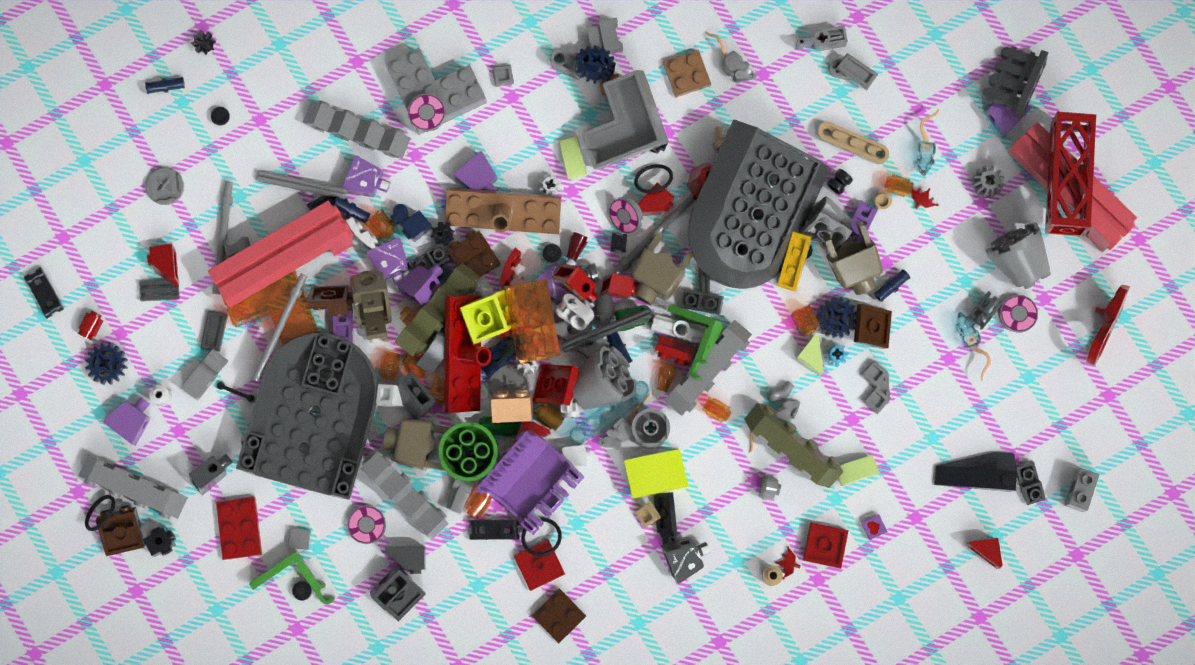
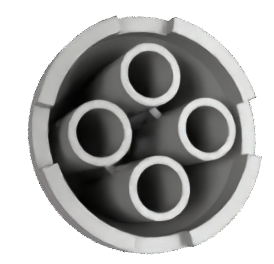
[985,223,1051,289]
[573,346,636,410]

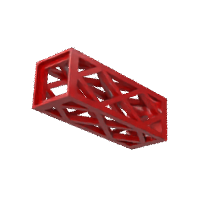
[1045,111,1097,237]

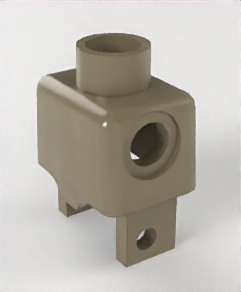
[822,221,883,295]
[631,232,693,306]
[350,271,392,340]
[383,418,450,472]

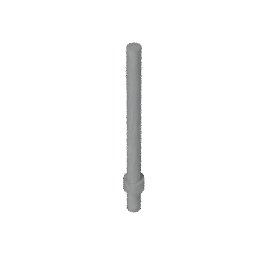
[212,181,233,295]
[609,195,695,275]
[251,273,308,382]

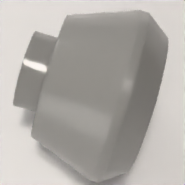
[759,474,781,500]

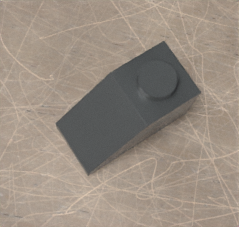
[397,372,436,419]
[385,546,426,574]

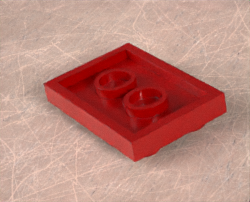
[533,364,579,406]
[216,497,262,560]

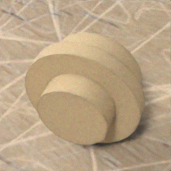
[873,190,892,209]

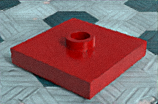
[802,522,849,569]
[514,539,565,591]

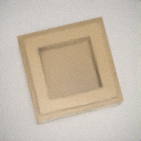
[635,501,661,528]

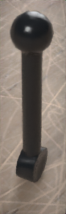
[217,382,255,402]

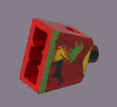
[551,263,598,303]

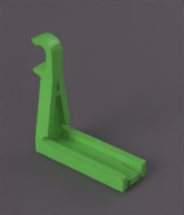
[667,304,724,380]
[249,551,335,604]

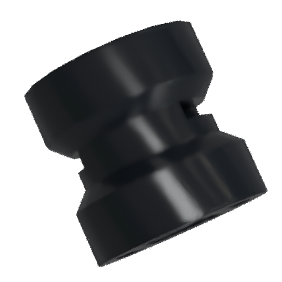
[827,169,853,195]

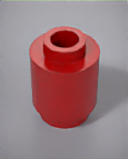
[77,310,103,340]

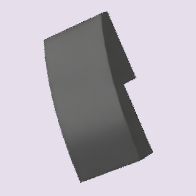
[408,243,451,271]
[681,289,724,315]
[416,332,445,373]
[1016,460,1046,505]

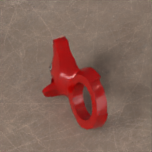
[1086,284,1130,366]

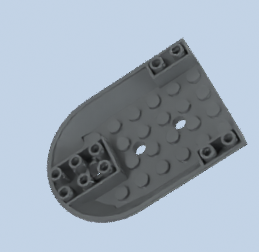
[688,119,830,289]
[236,333,378,500]

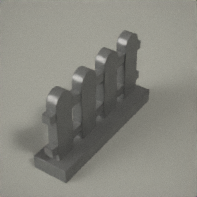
[982,46,1049,119]

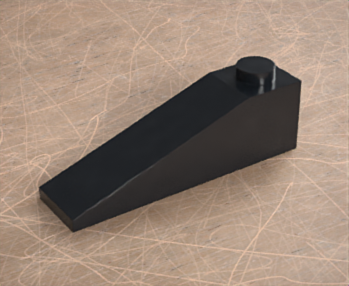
[934,452,1017,492]

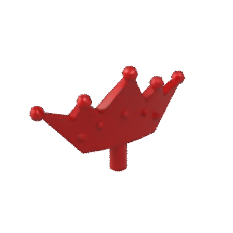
[910,186,939,209]
[775,546,801,580]

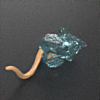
[913,109,939,176]
[955,312,991,381]

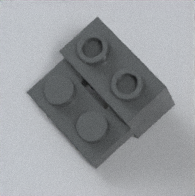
[370,564,426,622]

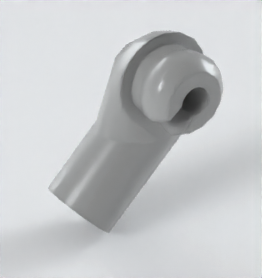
[767,381,794,402]

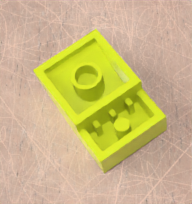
[460,287,524,344]
[624,449,689,499]

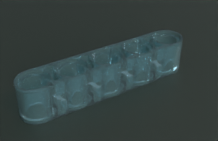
[569,381,649,445]

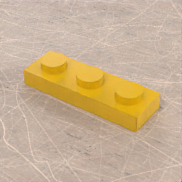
[777,231,812,292]

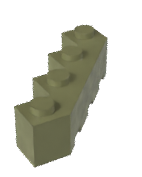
[395,263,480,356]
[744,403,843,488]

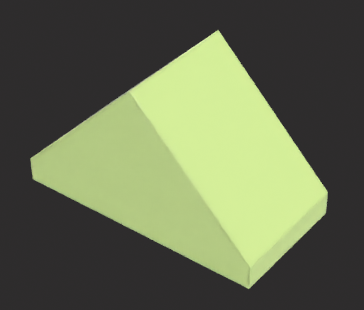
[796,334,824,375]

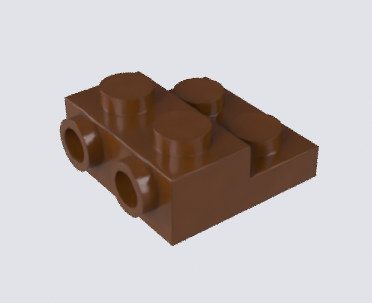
[448,230,501,278]
[307,285,353,317]
[95,505,145,557]

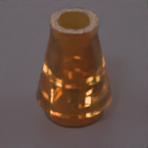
[657,363,677,392]

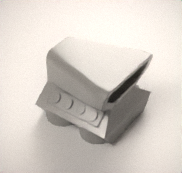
[801,196,853,250]

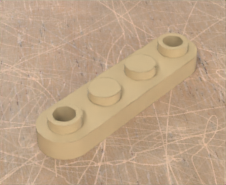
[817,122,889,164]

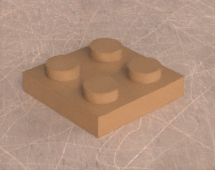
[663,49,711,98]

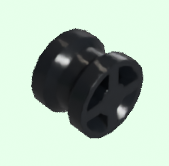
[610,233,627,253]

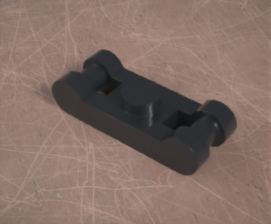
[24,267,64,319]
[469,520,520,540]

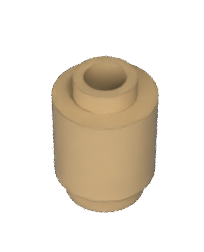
[762,566,783,586]

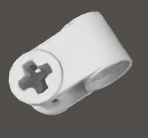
[555,294,594,330]

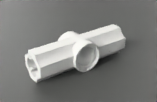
[651,314,705,345]

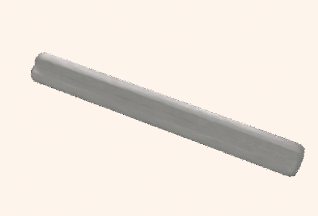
[257,171,348,199]

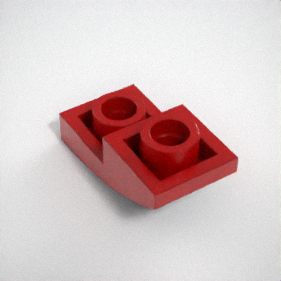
[500,248,522,289]

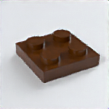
[854,304,892,349]
[532,588,586,644]

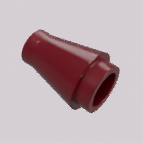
[566,232,588,261]

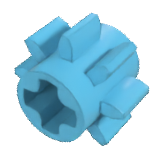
[824,342,849,367]

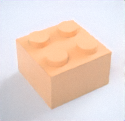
[491,389,533,423]

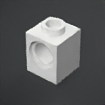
[376,384,404,407]
[562,445,591,467]

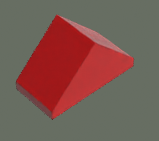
[513,421,551,444]
[966,538,1003,569]

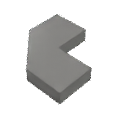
[861,360,891,414]

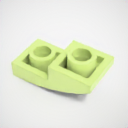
[559,136,587,180]
[838,455,880,486]

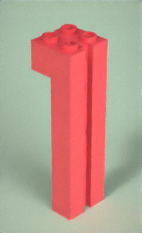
[1008,122,1138,252]
[207,200,354,308]

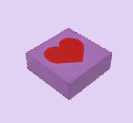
[861,514,888,540]

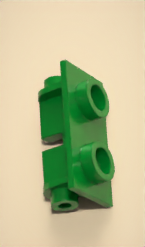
[479,416,518,437]

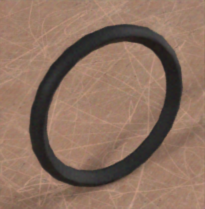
[634,164,673,193]
[85,495,115,531]
[521,518,562,556]

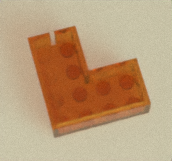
[221,270,321,346]

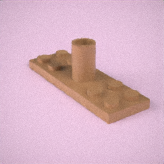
[445,187,562,234]

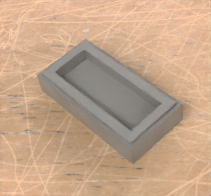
[836,53,878,90]

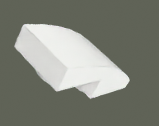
[346,217,379,250]

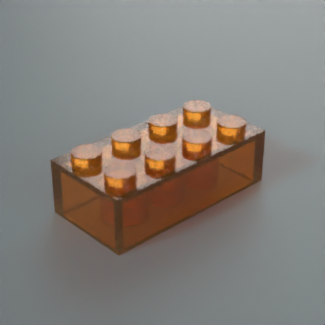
[504,279,561,363]

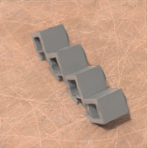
[303,100,410,159]
[665,320,752,416]
[360,452,449,540]
[78,455,188,519]

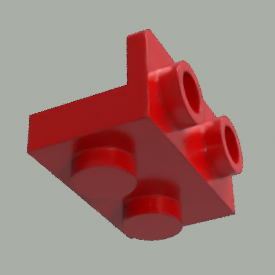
[654,335,696,367]

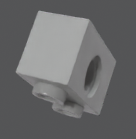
[1064,468,1100,512]

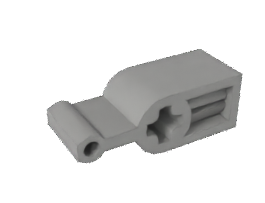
[796,25,848,51]
[181,349,228,400]

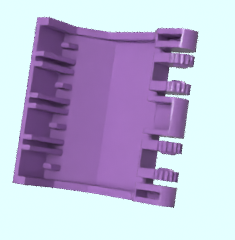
[476,430,584,535]

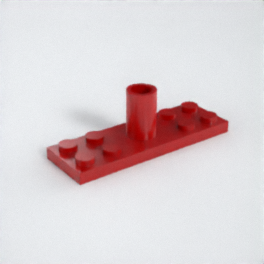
[444,295,492,413]

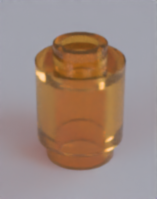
[884,174,914,197]
[378,351,401,381]
[402,353,426,379]
[702,397,732,423]
[465,492,493,519]

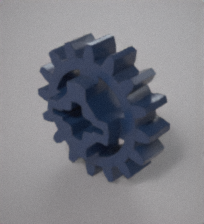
[574,45,616,84]
[816,297,856,339]
[85,343,128,385]

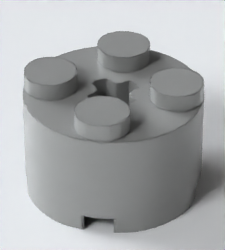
[631,408,670,449]

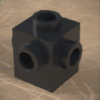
[143,526,176,557]

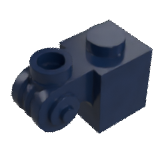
[390,204,432,242]

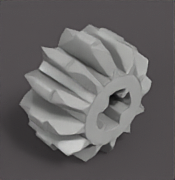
[972,166,1005,198]

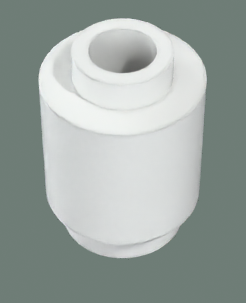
[149,385,172,406]

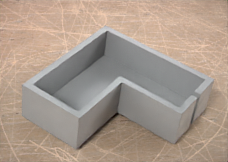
[385,47,487,135]
[581,70,669,169]

